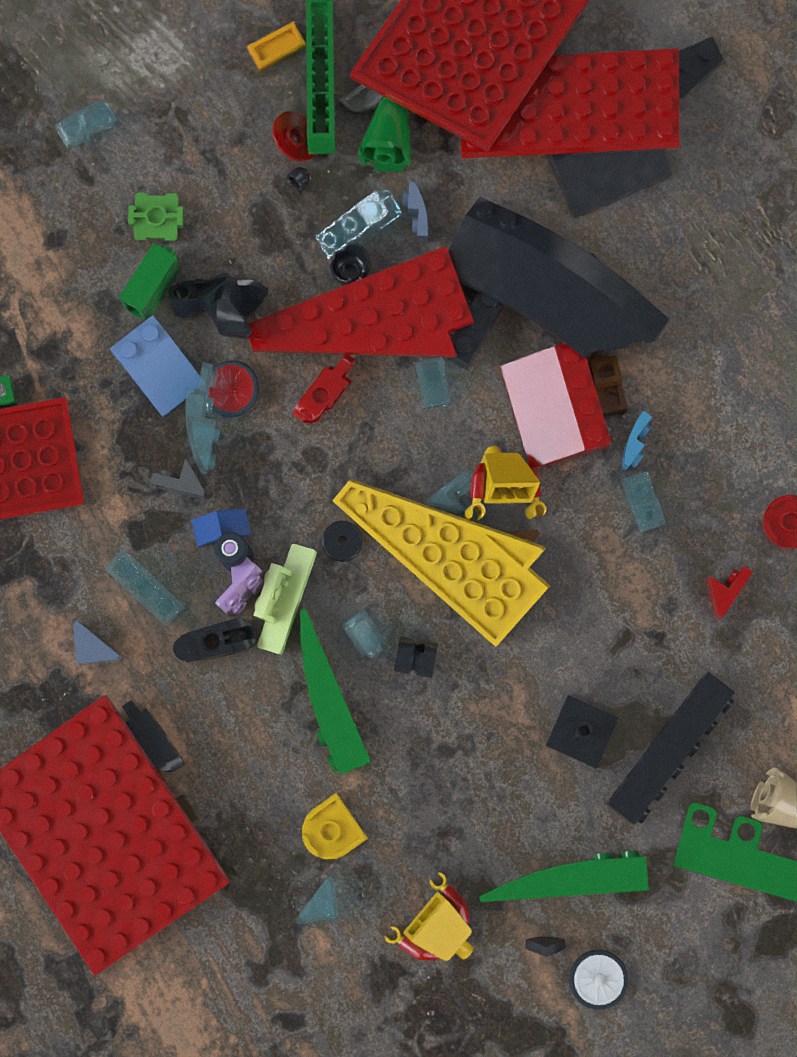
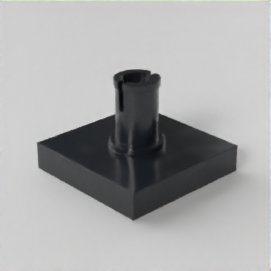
[545,695,618,769]

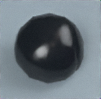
[330,242,371,285]

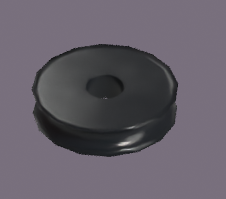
[322,521,363,562]

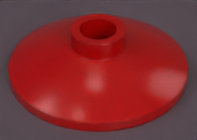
[272,111,316,162]

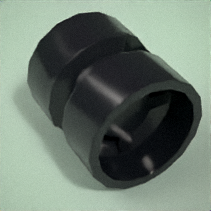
[394,636,438,678]

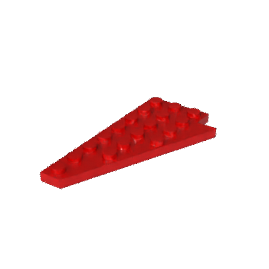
[247,246,474,358]

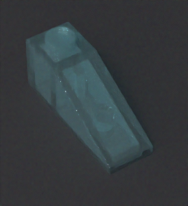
[342,609,385,659]

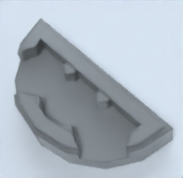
[339,85,384,113]

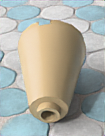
[750,767,797,829]

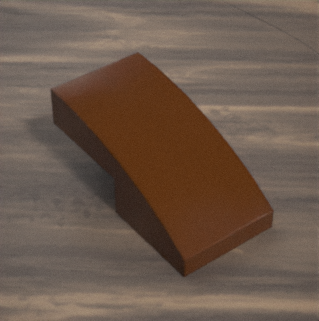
[590,355,627,417]

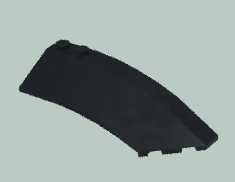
[448,197,669,358]

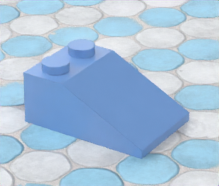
[110,315,205,417]

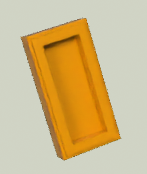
[247,21,306,71]

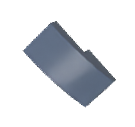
[403,182,428,242]

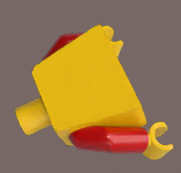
[465,446,547,520]
[385,873,473,961]

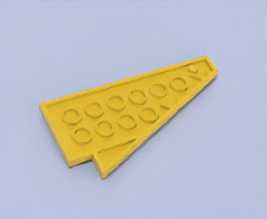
[332,479,550,647]

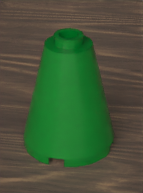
[358,97,412,172]

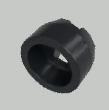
[287,167,311,191]

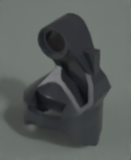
[168,272,269,339]

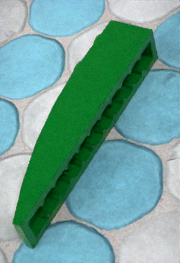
[306,0,335,154]
[300,609,371,776]
[479,851,649,902]

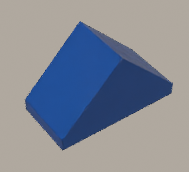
[192,509,251,547]

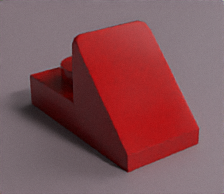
[707,566,753,619]

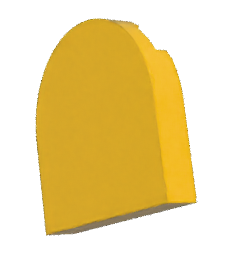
[302,793,368,860]

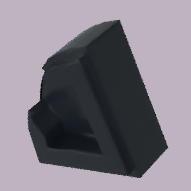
[526,936,565,957]

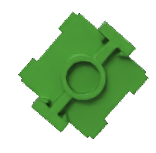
[128,193,184,241]

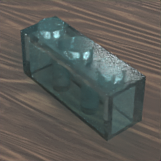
[104,549,186,628]

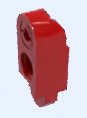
[292,354,356,424]

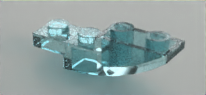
[186,362,221,476]

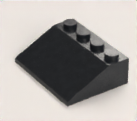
[545,149,672,218]

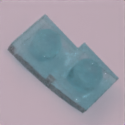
[55,99,118,148]
[620,471,666,533]

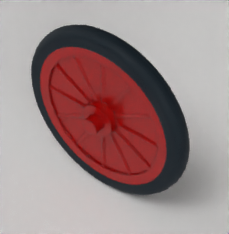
[204,360,259,417]

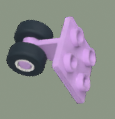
[214,532,265,617]

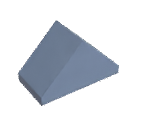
[73,620,122,665]

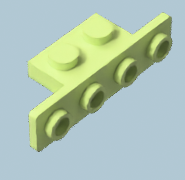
[254,544,317,655]

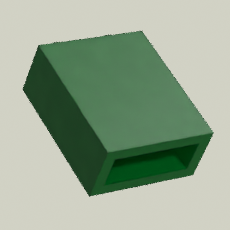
[118,243,182,321]

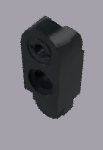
[173,618,257,663]
[122,700,185,772]

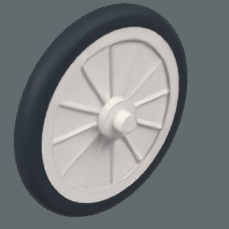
[569,950,628,1010]

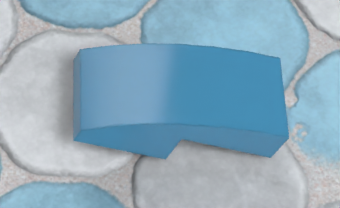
[622,411,652,471]

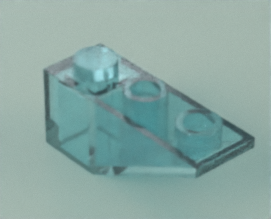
[315,190,402,259]

